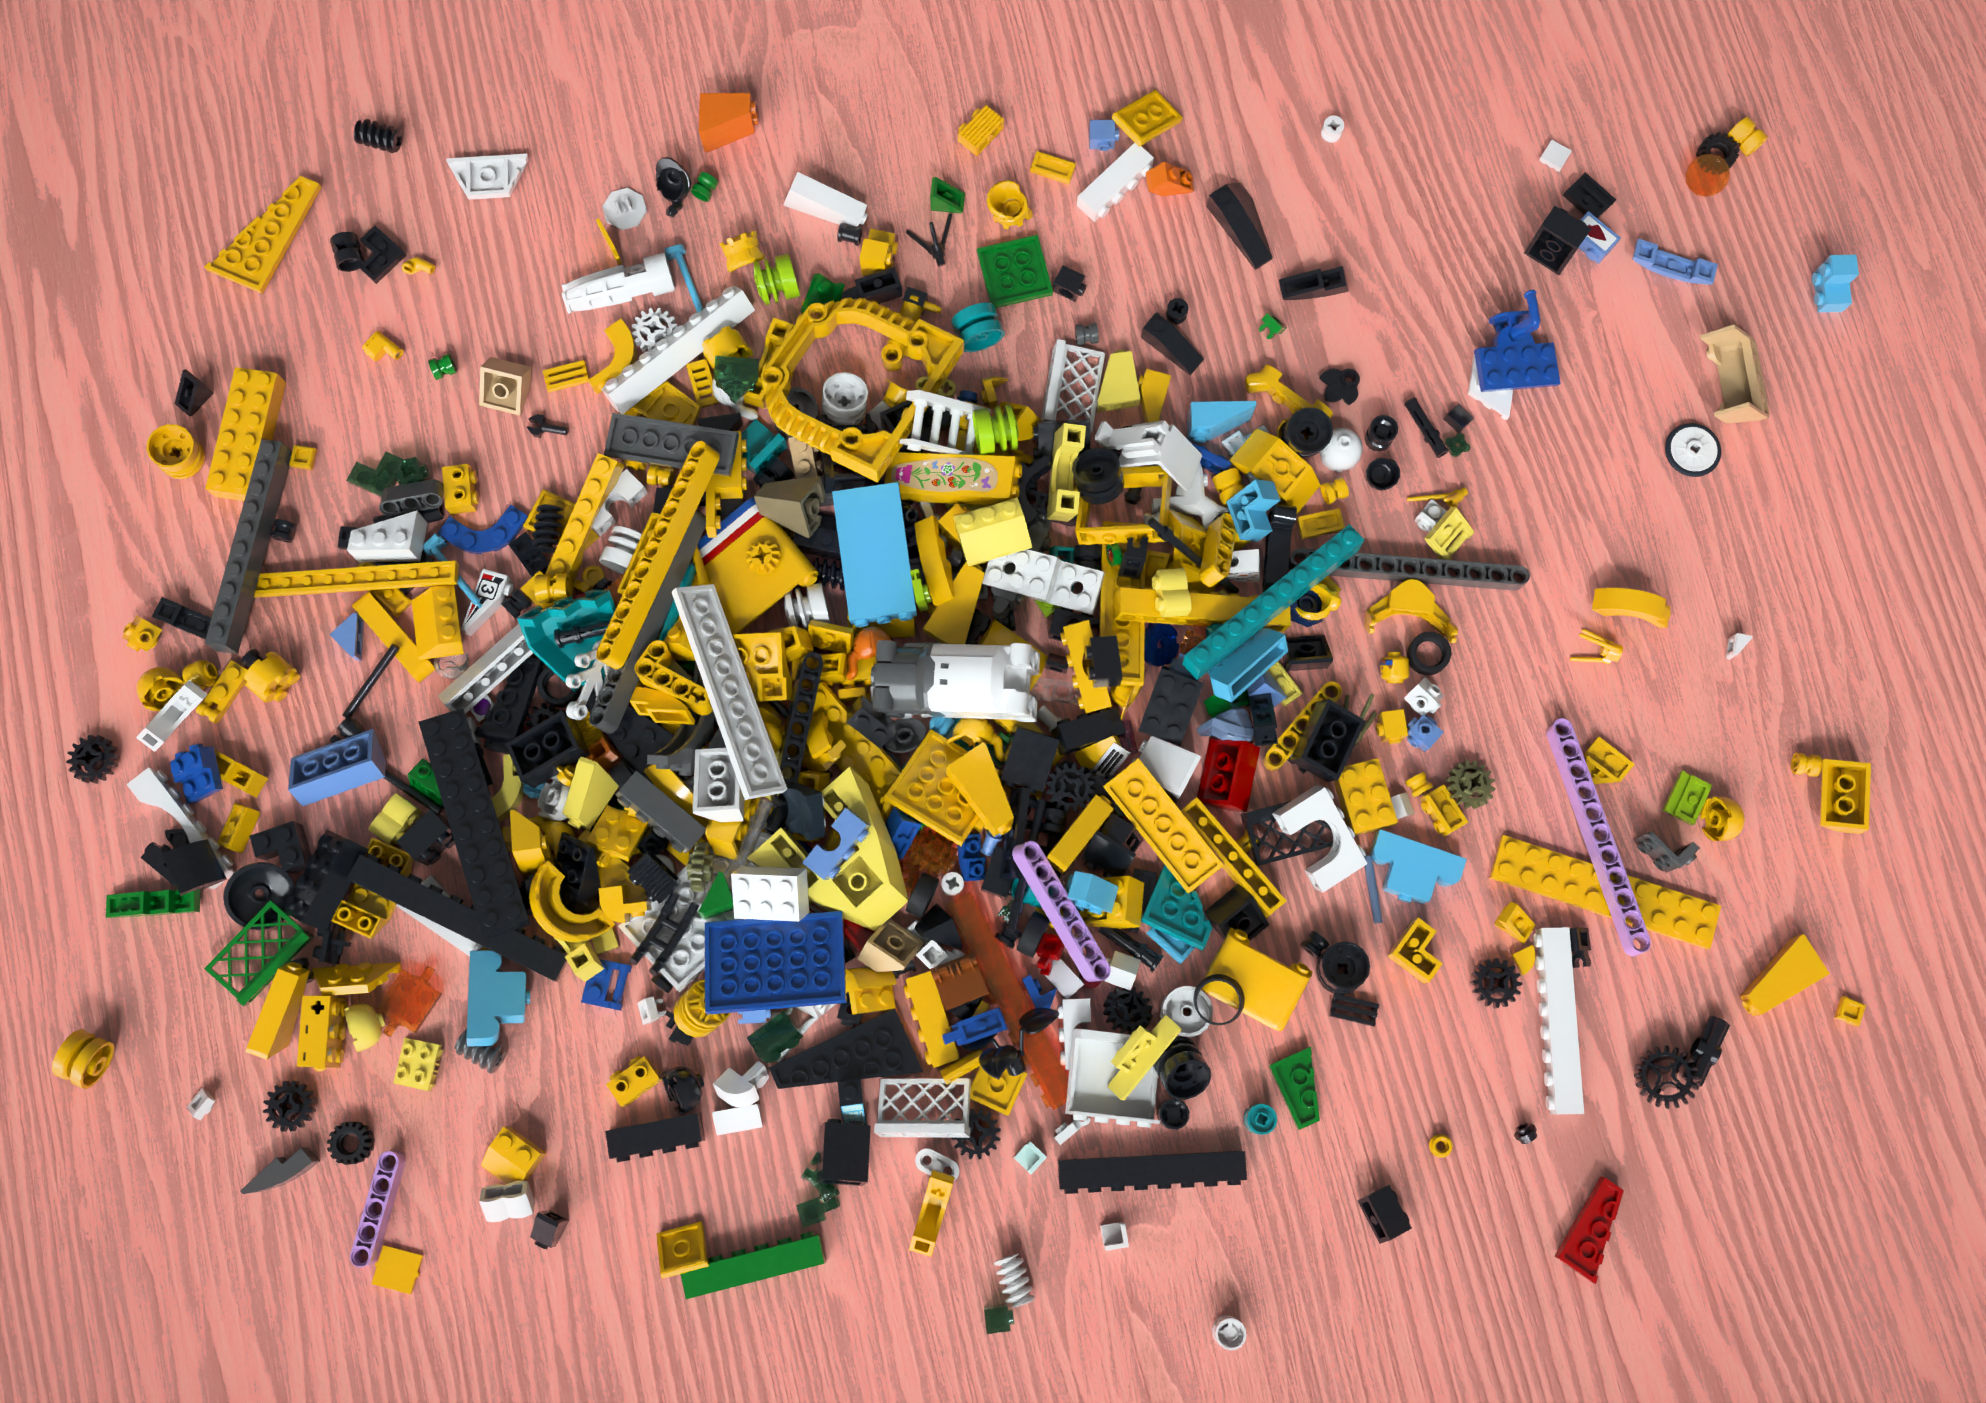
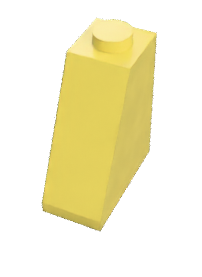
[1096,350,1141,413]
[562,757,619,830]

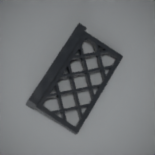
[1240,801,1333,866]

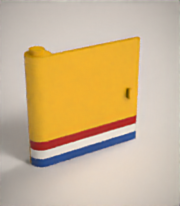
[689,497,818,634]

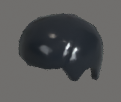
[1365,458,1400,491]

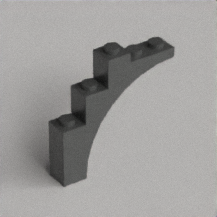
[647,661,716,776]

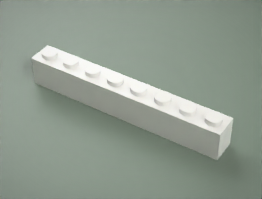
[601,286,755,414]
[1533,927,1584,1114]

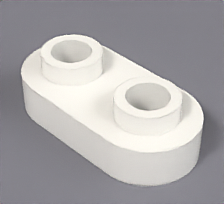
[915,1148,959,1181]

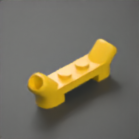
[1245,364,1333,418]

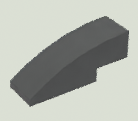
[240,1147,320,1194]

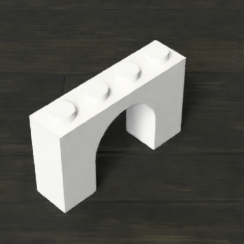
[1272,785,1367,893]

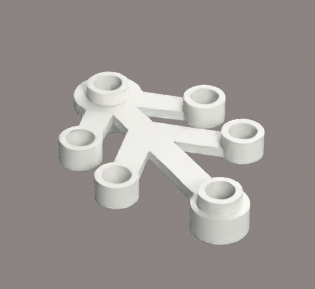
[566,639,611,720]

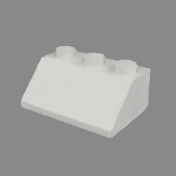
[693,748,744,822]

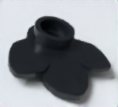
[1319,368,1360,405]

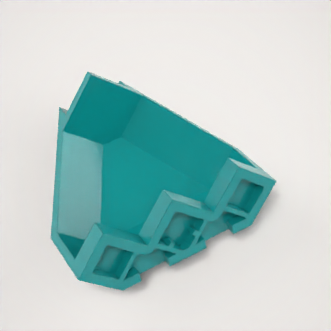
[517,590,616,692]

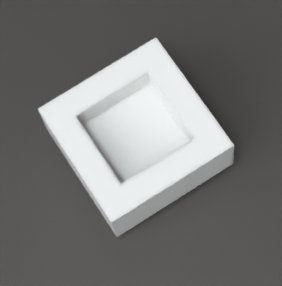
[187,1088,215,1120]

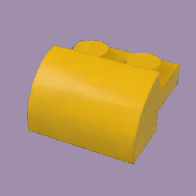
[845,966,897,1015]

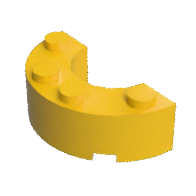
[529,861,615,942]

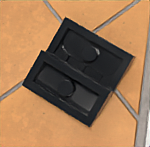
[161,839,227,896]

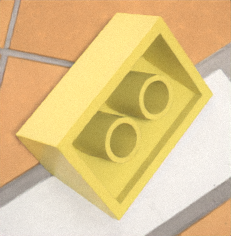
[953,498,1032,567]

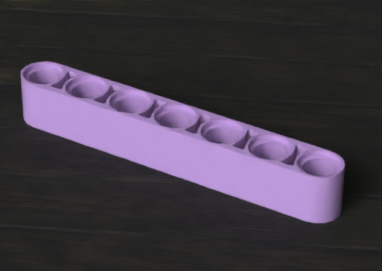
[1012,841,1111,982]

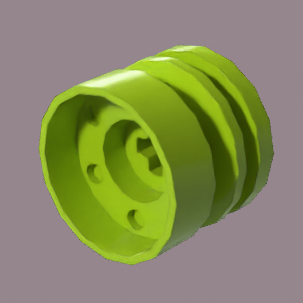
[753,253,800,306]
[972,404,1019,455]

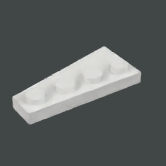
[396,875,484,956]

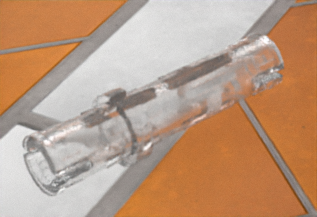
[734,798,774,866]

